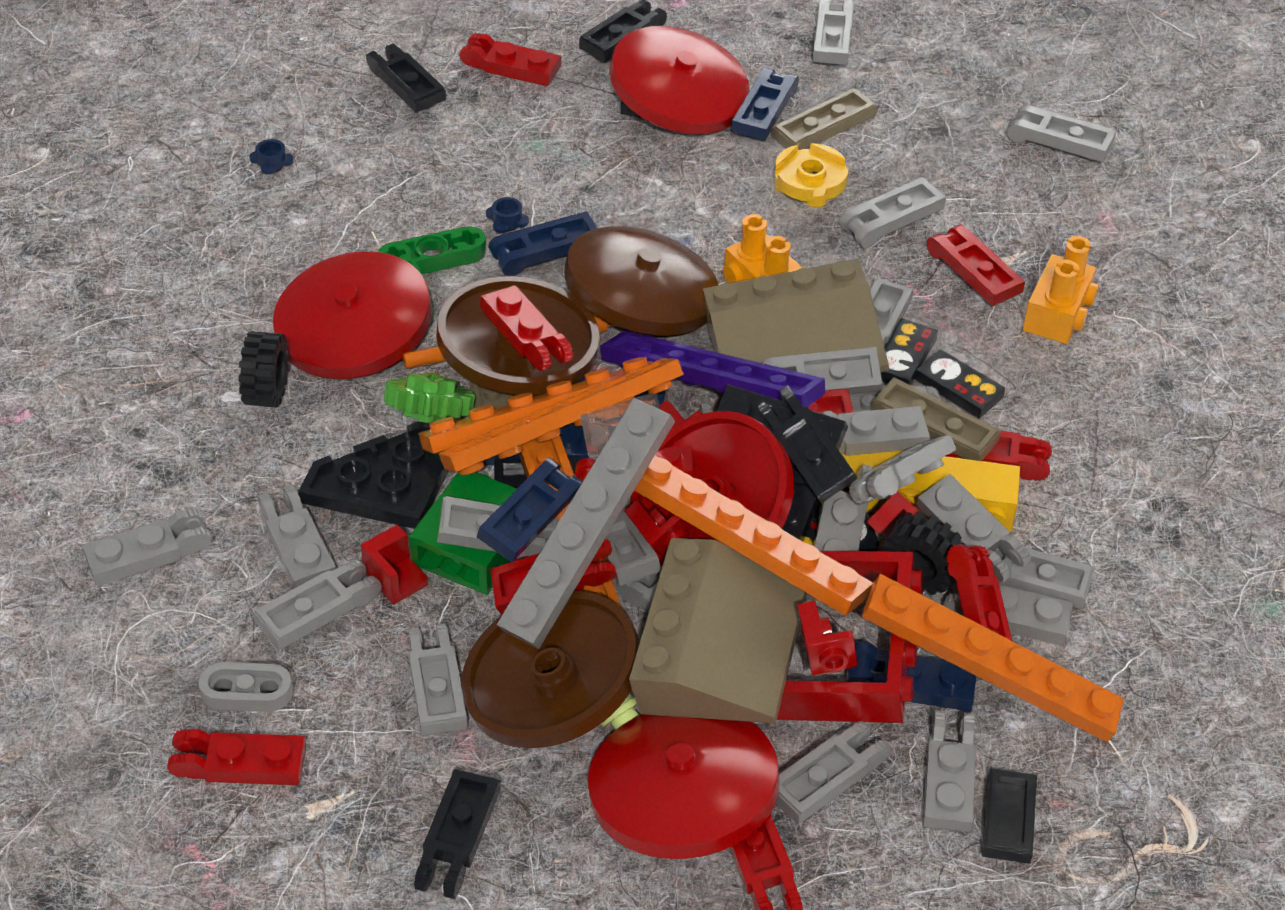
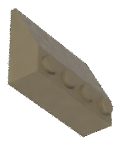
[703,258,889,372]
[629,538,807,723]

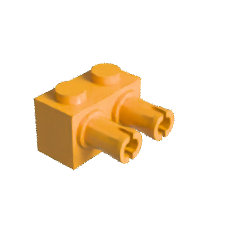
[723,214,802,283]
[1023,236,1099,344]

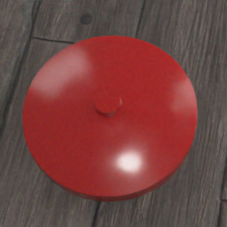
[609,26,750,134]
[273,251,432,379]
[630,411,794,567]
[588,714,780,859]

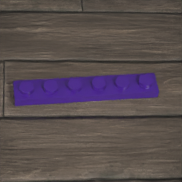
[600,330,826,408]

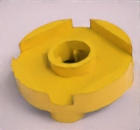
[774,143,848,208]

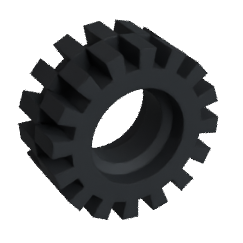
[239,331,289,407]
[881,512,966,595]

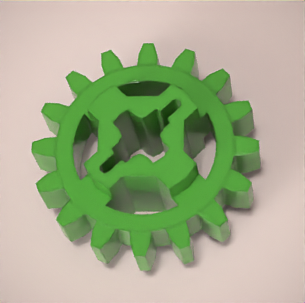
[384,372,475,423]

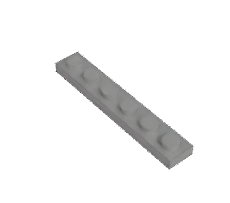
[497,398,675,649]

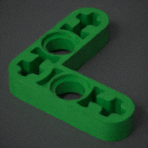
[378,226,486,326]

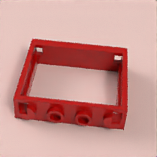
[777,551,923,723]

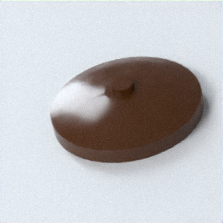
[564,226,718,336]
[436,276,600,395]
[461,591,640,748]

